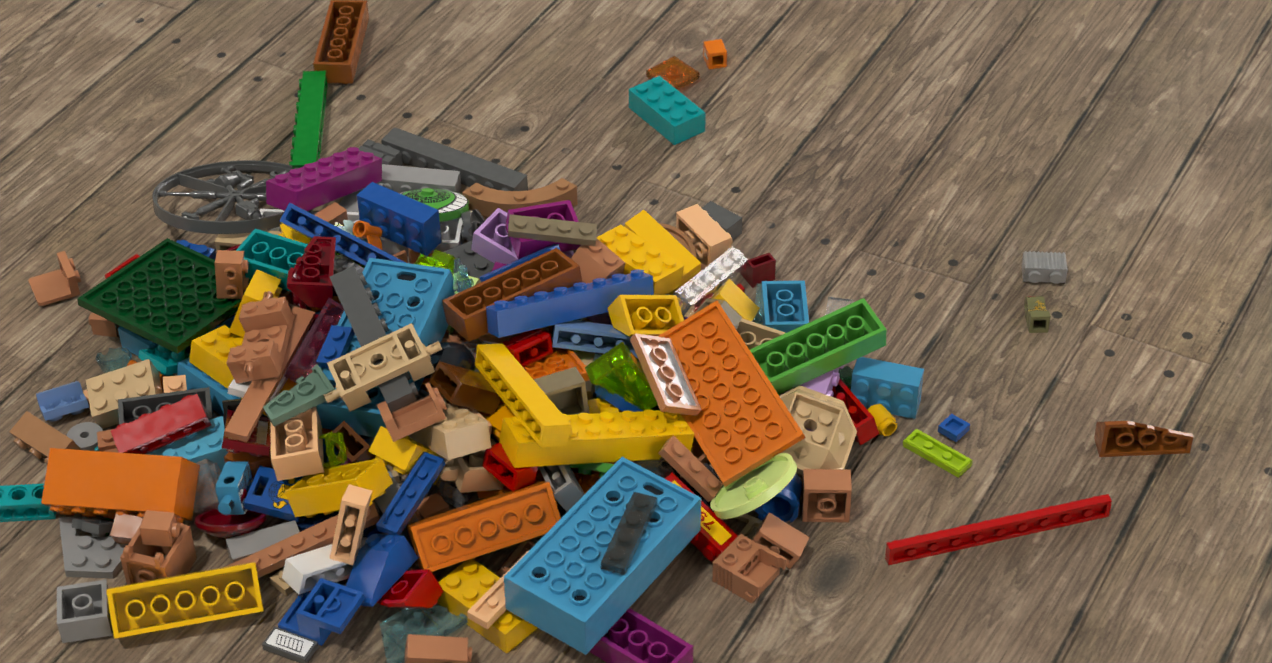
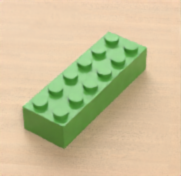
[750,298,887,395]

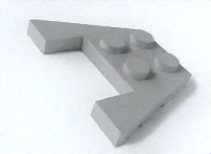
[59,517,126,579]

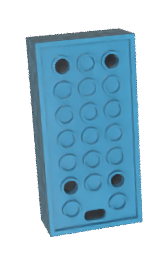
[316,258,459,437]
[504,457,701,655]

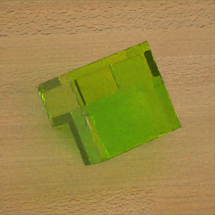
[415,249,461,275]

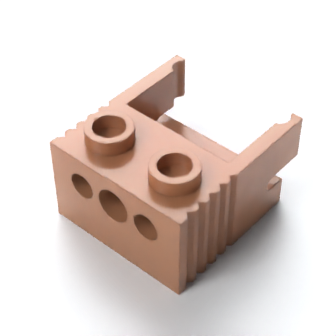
[712,534,786,604]

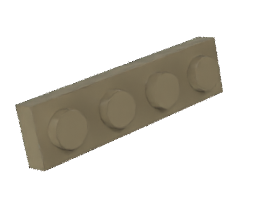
[508,214,597,246]

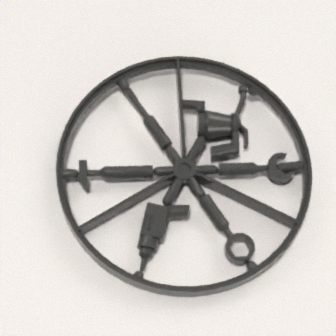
[152,160,313,234]

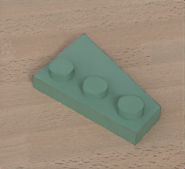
[263,364,335,426]

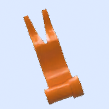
[353,220,399,259]

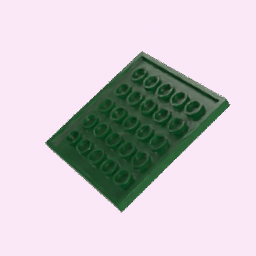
[77,238,251,354]

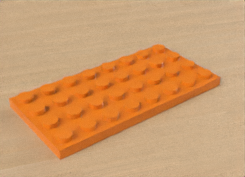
[658,300,806,487]

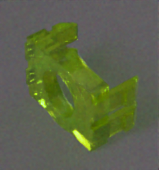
[319,432,347,468]

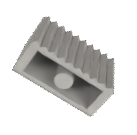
[1022,251,1067,284]

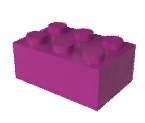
[505,200,581,259]

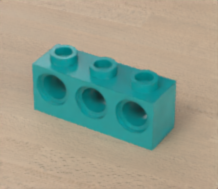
[0,483,56,522]

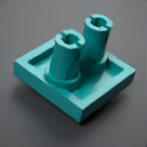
[138,345,190,376]

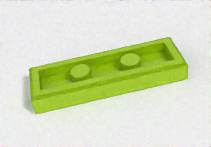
[903,429,973,478]

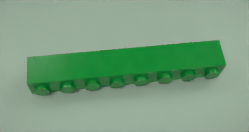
[289,71,328,169]

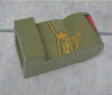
[1024,296,1051,333]

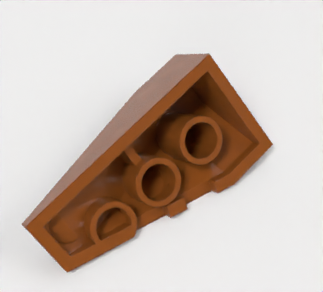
[1094,421,1193,457]

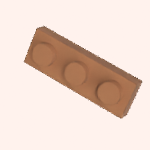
[659,435,723,502]

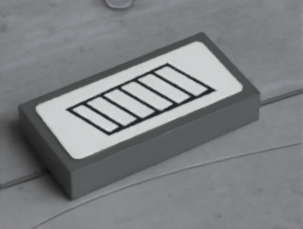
[262,627,318,663]

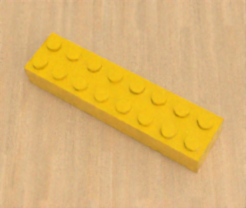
[499,409,694,468]

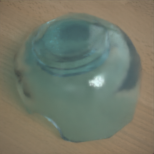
[95,347,132,373]

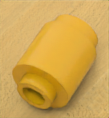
[868,404,897,436]

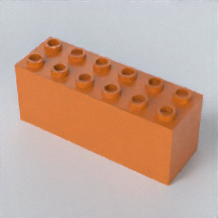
[41,448,200,524]
[406,480,561,572]

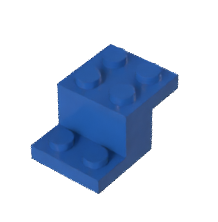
[278,578,365,646]

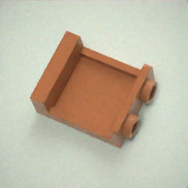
[377,382,447,442]

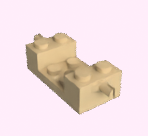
[324,323,443,412]

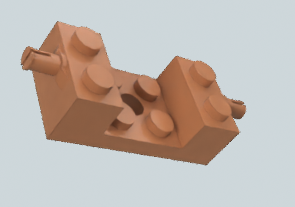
[226,291,294,384]

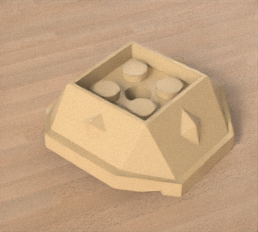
[780,385,857,475]

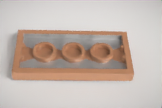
[630,333,702,416]

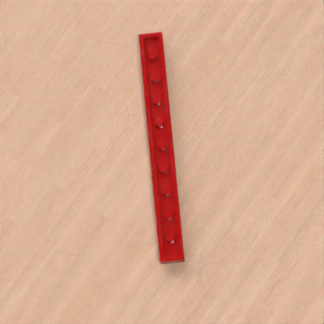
[885,494,1112,566]

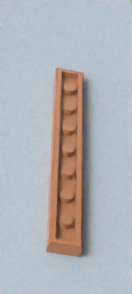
[224,306,315,442]

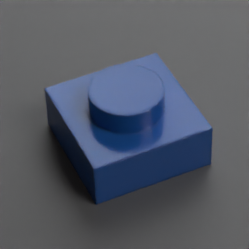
[938,414,970,442]

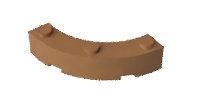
[462,178,578,219]

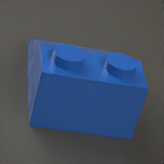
[346,534,418,607]

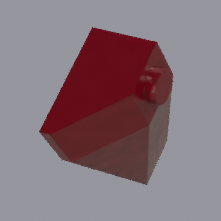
[287,236,336,309]

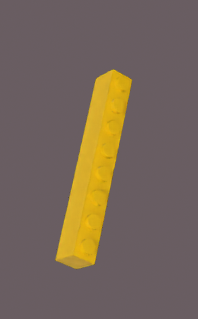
[475,343,572,448]

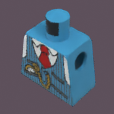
[215,461,256,515]

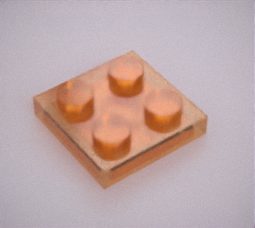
[646,56,699,90]

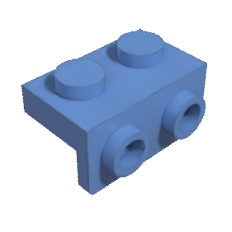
[36,381,89,421]

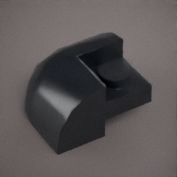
[424,342,475,378]

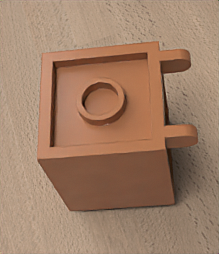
[120,523,197,585]

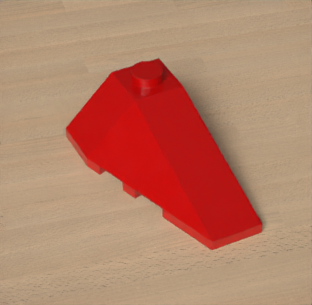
[377,569,444,609]

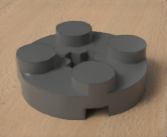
[461,209,485,242]

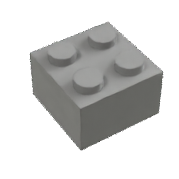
[57,580,112,643]

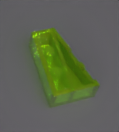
[585,342,658,411]

